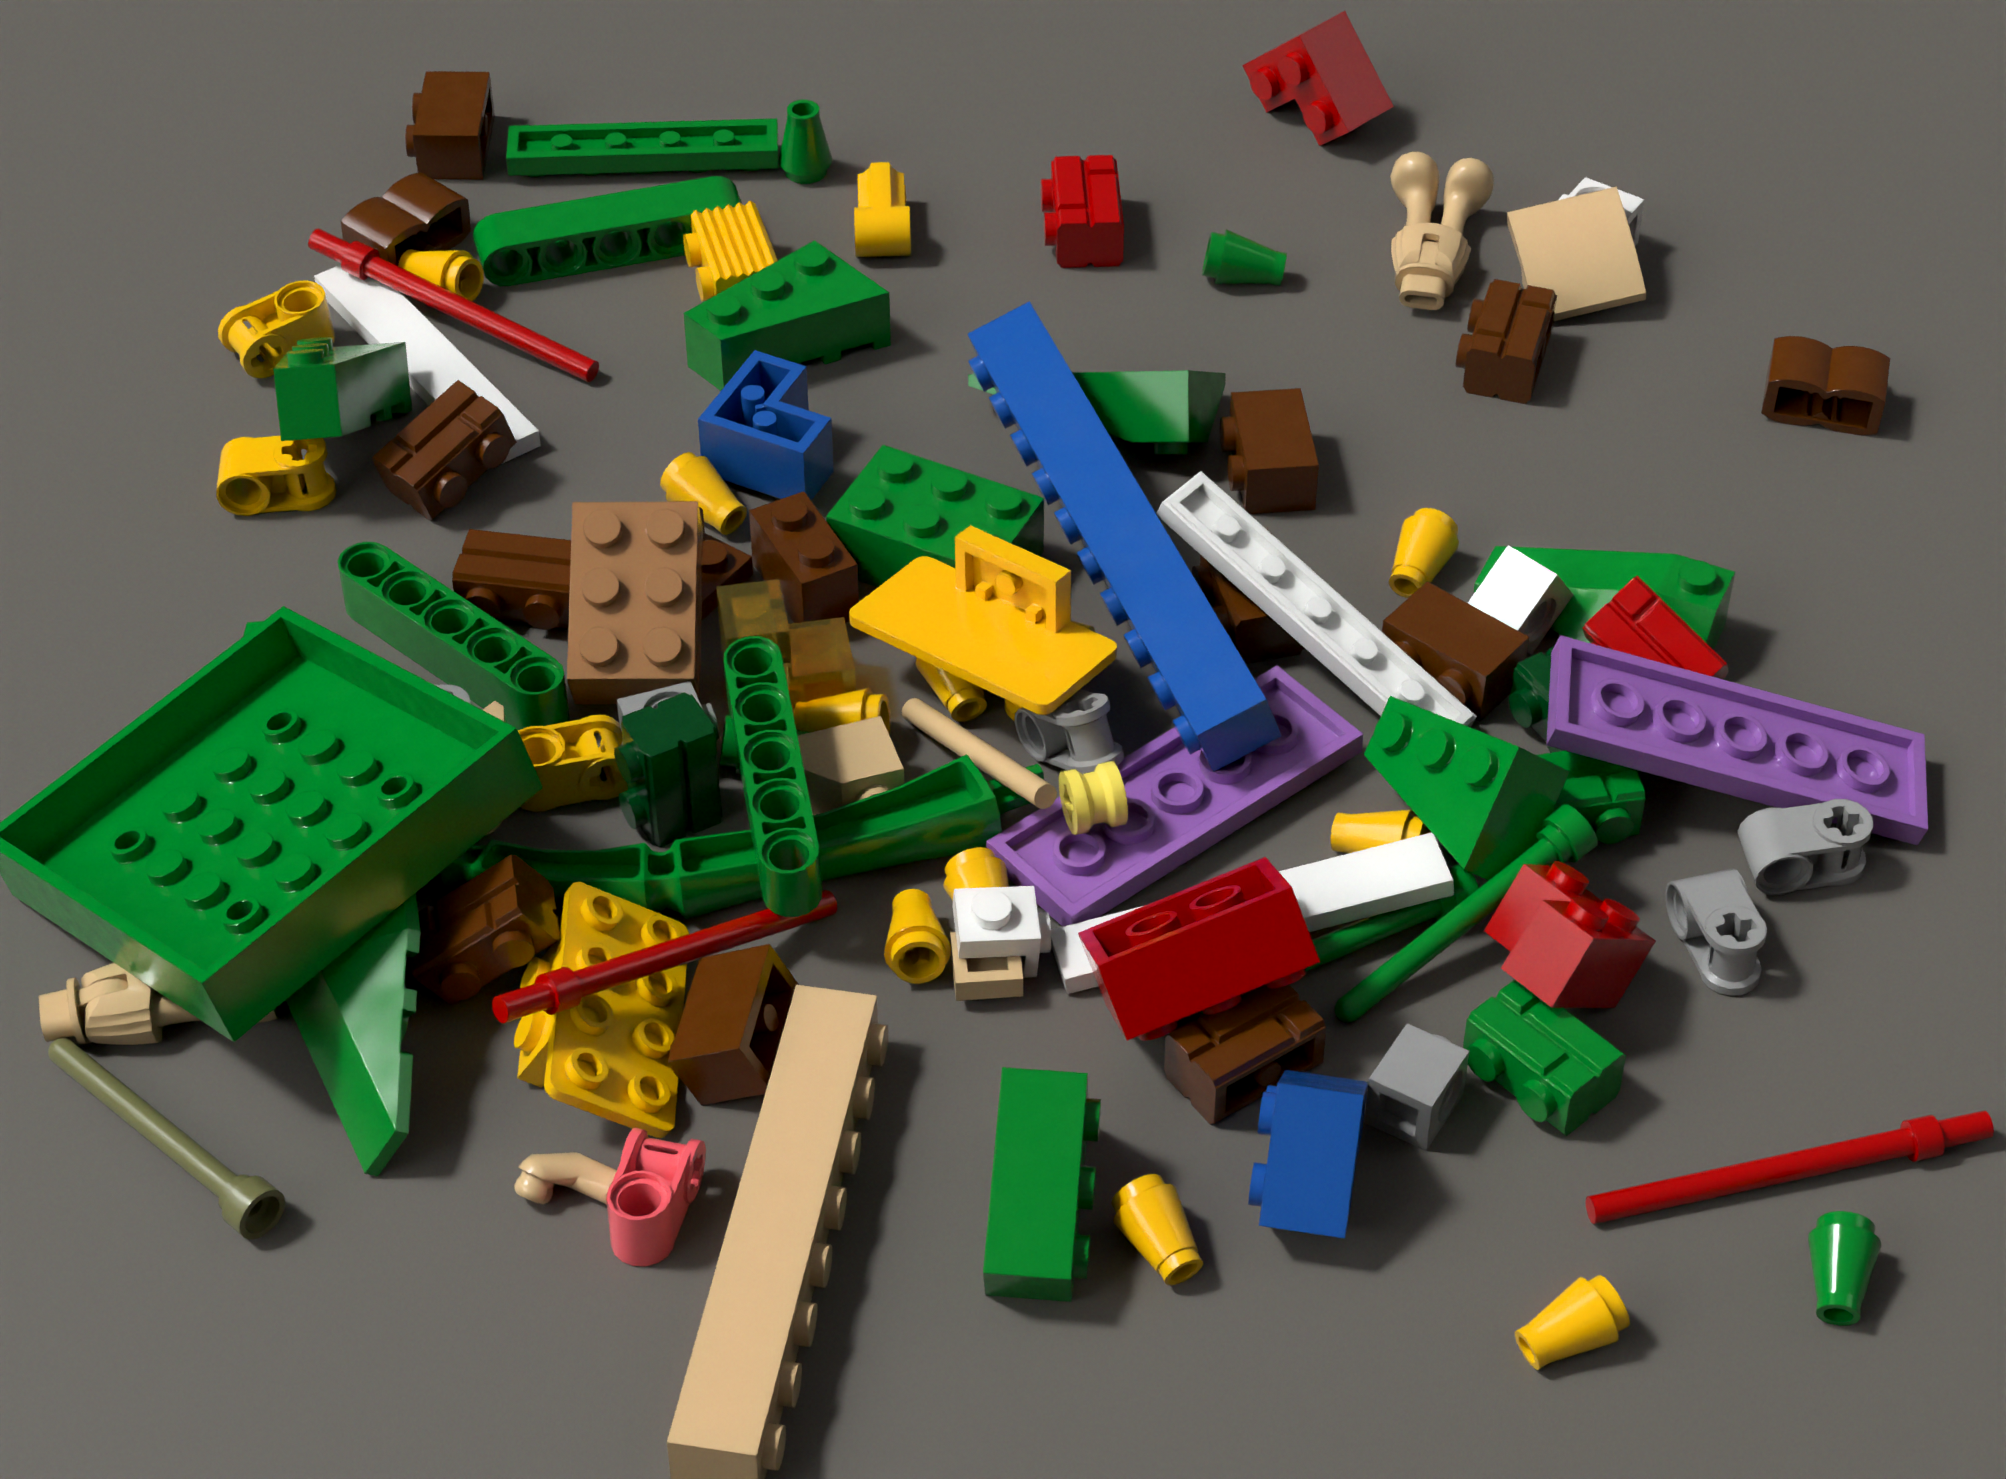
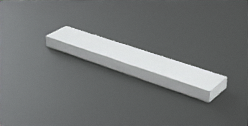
[314,265,541,464]
[1156,471,1477,727]
[1051,832,1454,994]

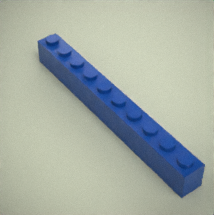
[967,301,1282,772]

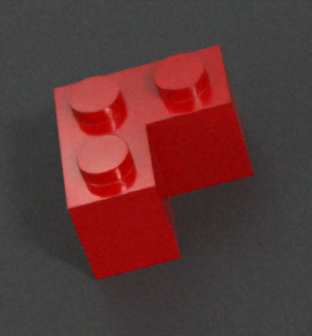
[1242,11,1394,146]
[1484,861,1656,1008]

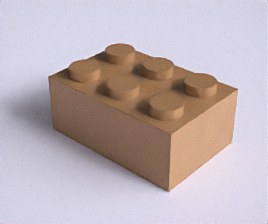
[567,501,703,704]

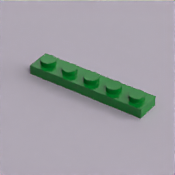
[506,118,779,177]

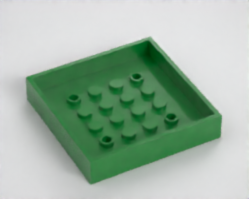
[0,606,543,1042]

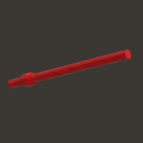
[308,228,599,383]
[492,890,837,1023]
[1586,1110,1994,1224]

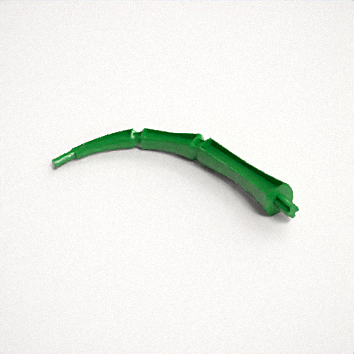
[433,754,1044,920]

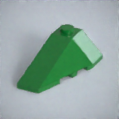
[968,370,1226,454]
[1474,546,1735,650]
[286,893,420,1176]

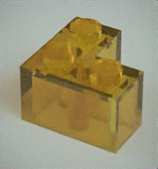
[716,579,856,715]

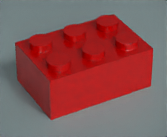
[1078,857,1320,1041]

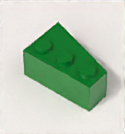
[684,240,891,391]
[273,337,412,441]
[1364,696,1570,880]
[983,1067,1101,1302]

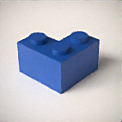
[698,350,834,500]
[1248,1070,1368,1238]

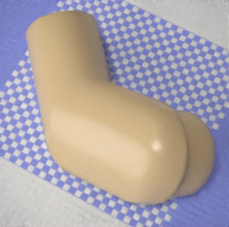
[514,1152,617,1205]

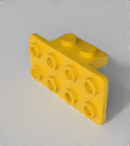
[849,525,1117,715]
[514,882,689,1138]

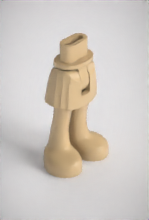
[1391,152,1494,310]
[39,963,280,1045]

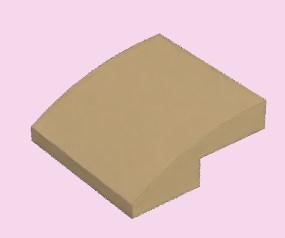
[1507,187,1646,321]

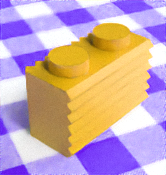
[683,201,778,301]

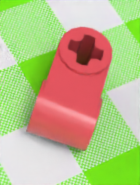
[607,1128,706,1267]

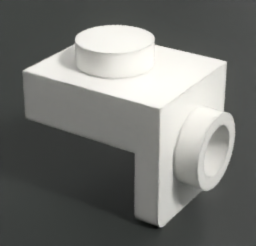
[952,886,1051,978]

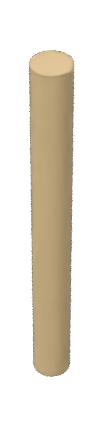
[902,698,1057,809]

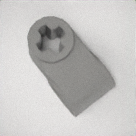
[1014,689,1124,774]
[1738,799,1873,895]
[1666,868,1767,996]

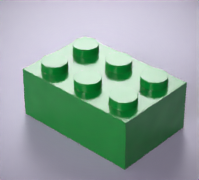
[826,445,1044,587]

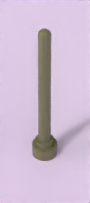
[48,1038,285,1240]

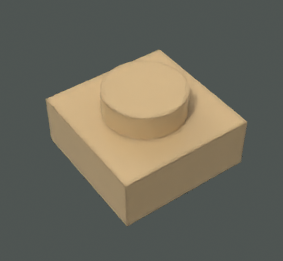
[950,932,1023,1001]

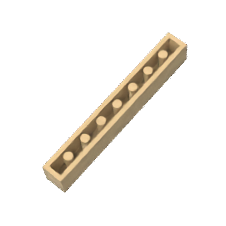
[667,985,889,1479]

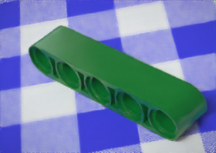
[473,176,742,286]
[337,542,570,730]
[724,636,822,917]

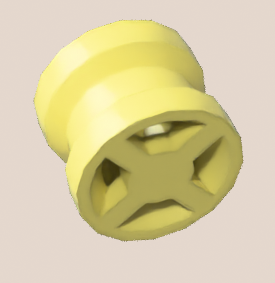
[1059,761,1128,835]

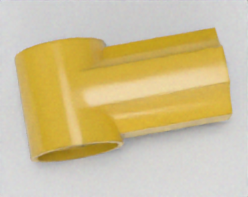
[854,162,911,257]

